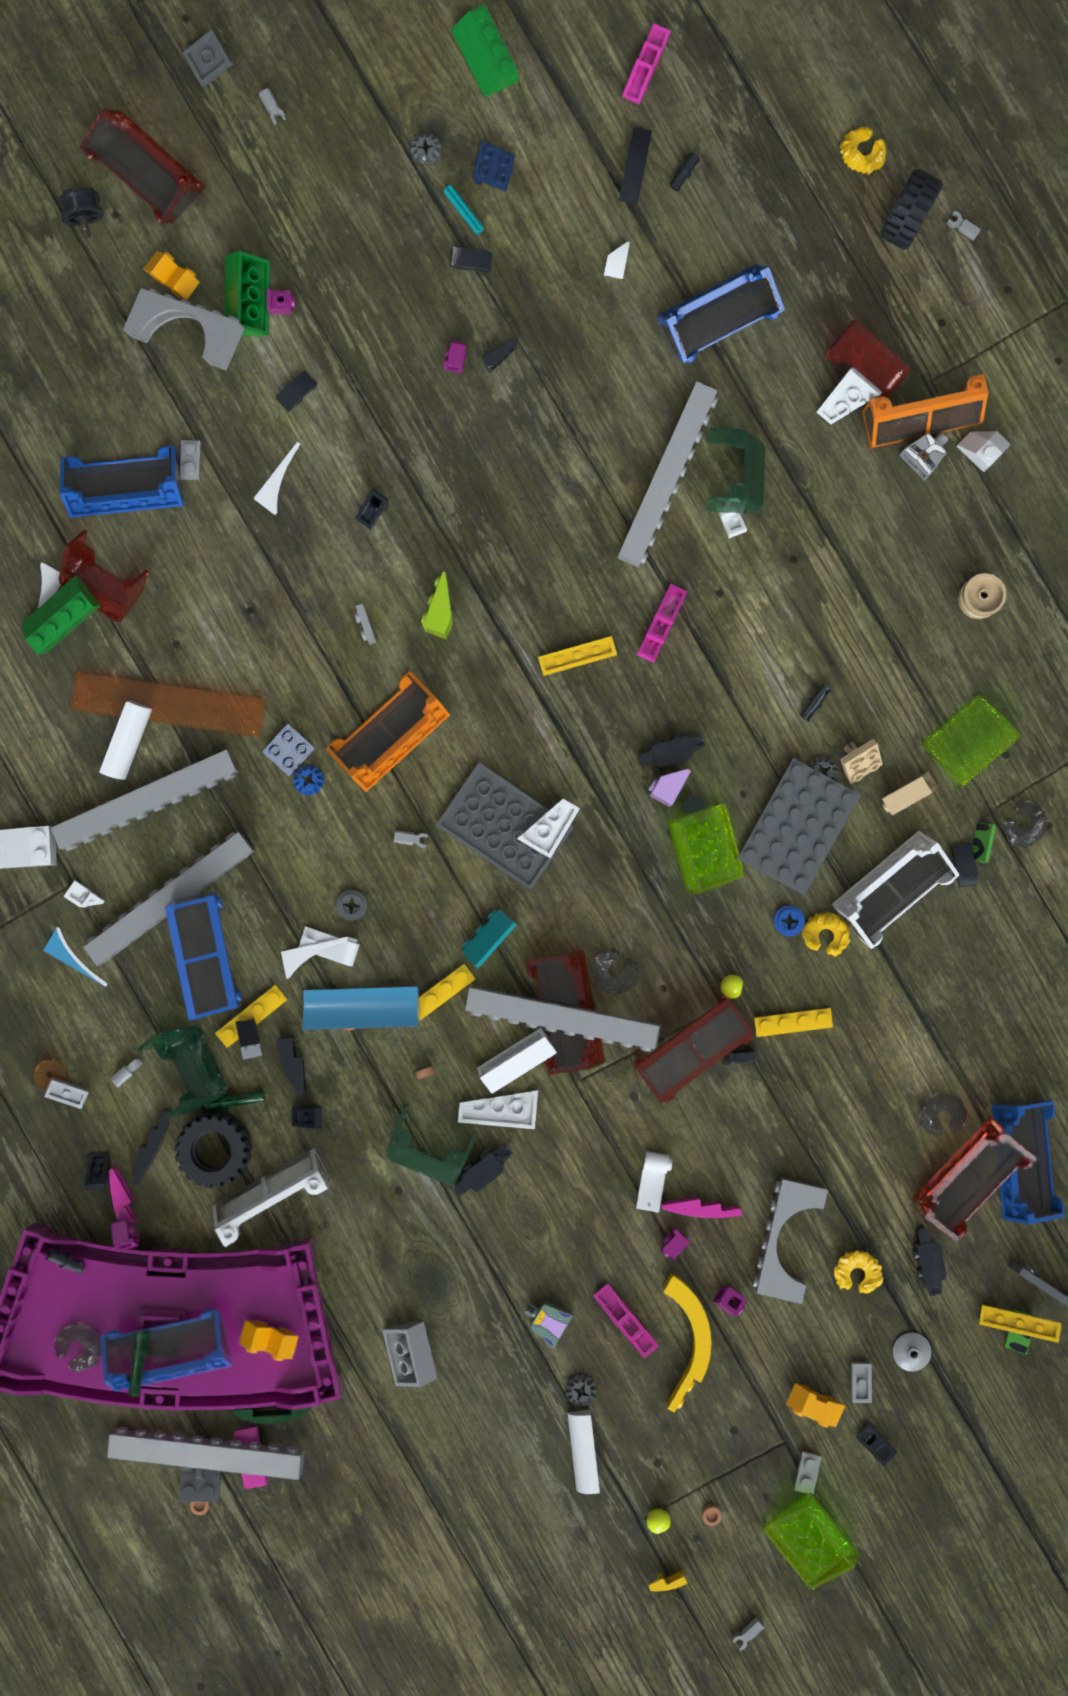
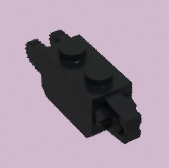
[638,734,705,769]
[454,1144,513,1196]
[912,1225,947,1296]

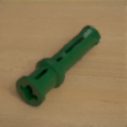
[205,1090,265,1113]
[127,1332,151,1396]

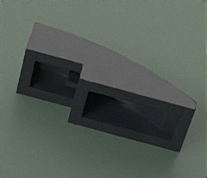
[277,1037,307,1096]

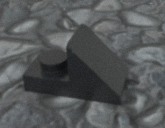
[355,488,389,530]
[235,1018,262,1060]
[292,1106,322,1129]
[84,1153,110,1190]

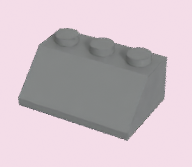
[382,1322,437,1387]

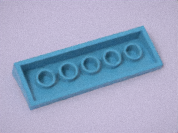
[302,986,420,1030]

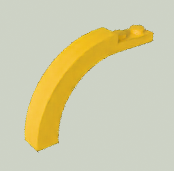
[662,1272,711,1412]

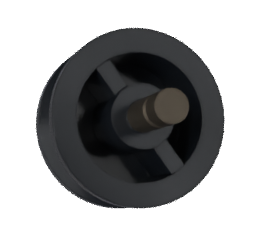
[57,187,104,239]

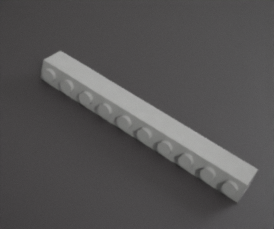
[618,382,719,567]
[50,749,239,851]
[83,832,255,966]
[465,986,661,1052]
[107,1427,305,1480]

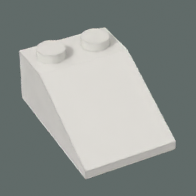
[0,826,57,869]

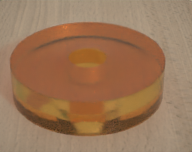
[34,1059,66,1090]

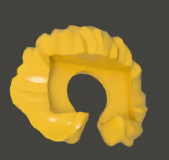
[839,126,887,174]
[802,911,850,956]
[834,1250,883,1293]

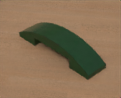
[233,1407,312,1424]

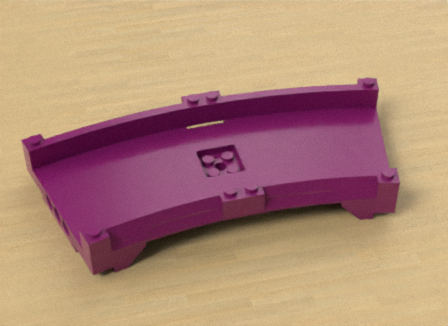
[0,1222,345,1411]

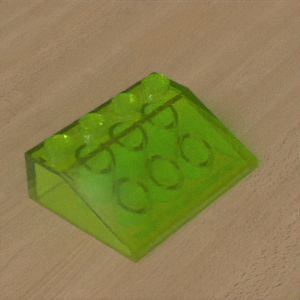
[921,695,1022,788]
[667,803,745,894]
[762,1492,860,1590]

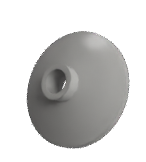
[892,1332,931,1371]

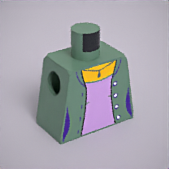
[524,1301,573,1348]

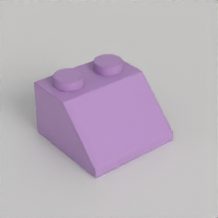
[649,769,691,807]

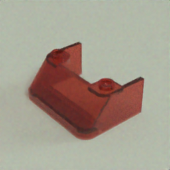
[823,320,910,399]
[58,529,149,622]

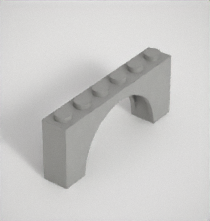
[123,288,245,370]
[752,1177,828,1304]

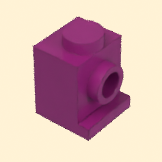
[267,289,296,314]
[443,341,467,373]
[111,1218,139,1251]
[660,1226,690,1260]
[712,1286,747,1316]

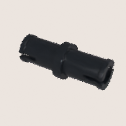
[669,152,700,192]
[799,684,832,722]
[45,1248,86,1274]

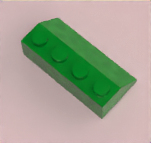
[451,4,518,98]
[224,251,270,337]
[21,575,102,655]

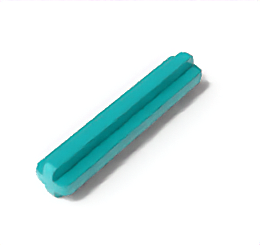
[444,185,484,235]

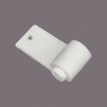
[298,926,360,967]
[636,1151,672,1213]

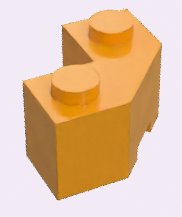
[143,251,200,300]
[239,1320,299,1361]
[786,1383,845,1428]

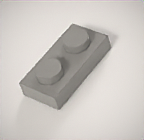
[180,440,201,480]
[354,604,377,645]
[44,1077,89,1109]
[851,1362,872,1403]
[793,1450,822,1495]

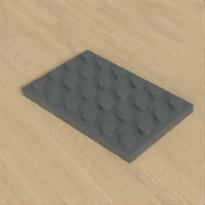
[737,758,861,896]
[436,762,574,890]

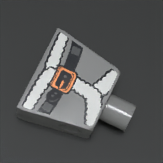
[899,433,948,481]

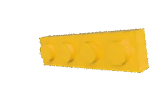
[538,636,617,676]
[419,963,476,1020]
[215,985,288,1048]
[753,1008,833,1037]
[979,1304,1062,1343]

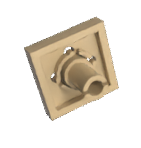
[841,739,883,785]

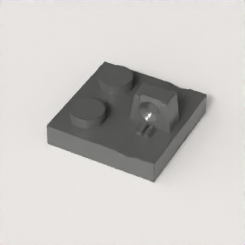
[183,29,233,87]
[180,1466,221,1502]

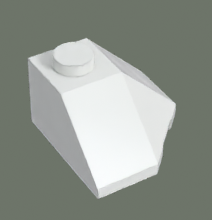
[957,431,1011,472]

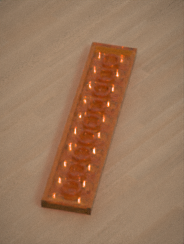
[71,672,266,738]

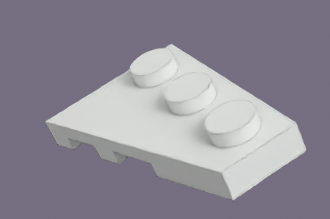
[817,367,882,424]
[517,799,580,858]

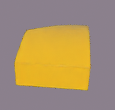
[648,1569,688,1591]

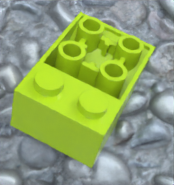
[421,572,453,640]

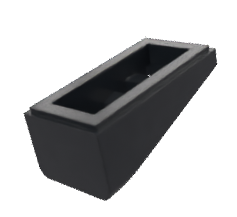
[482,338,518,373]

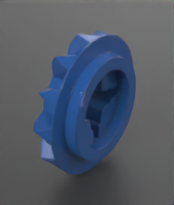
[293,765,324,795]
[774,906,805,936]

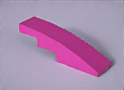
[622,23,671,104]
[637,584,688,663]
[109,1166,140,1242]
[661,1196,742,1218]
[593,1283,659,1358]

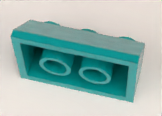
[461,909,517,968]

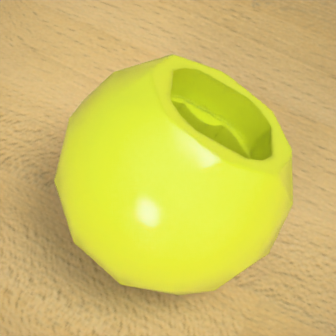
[720,975,743,999]
[646,1508,671,1534]

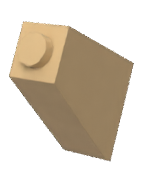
[882,771,938,815]

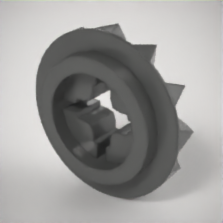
[411,133,441,164]
[808,756,838,781]
[336,890,367,921]
[566,1375,596,1407]

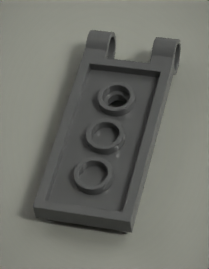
[1009,1260,1068,1306]

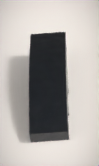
[619,127,652,204]
[132,1108,172,1185]

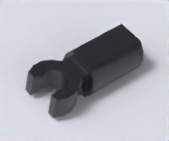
[721,1049,755,1065]

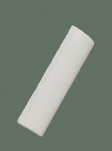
[99,700,152,780]
[477,1028,556,1093]
[567,1410,600,1494]

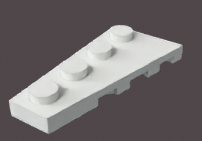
[458,1090,538,1129]

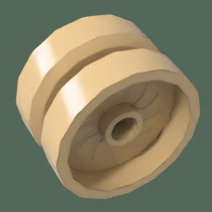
[958,573,1006,619]

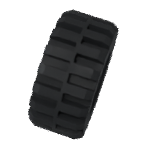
[880,169,944,250]
[175,1111,252,1188]

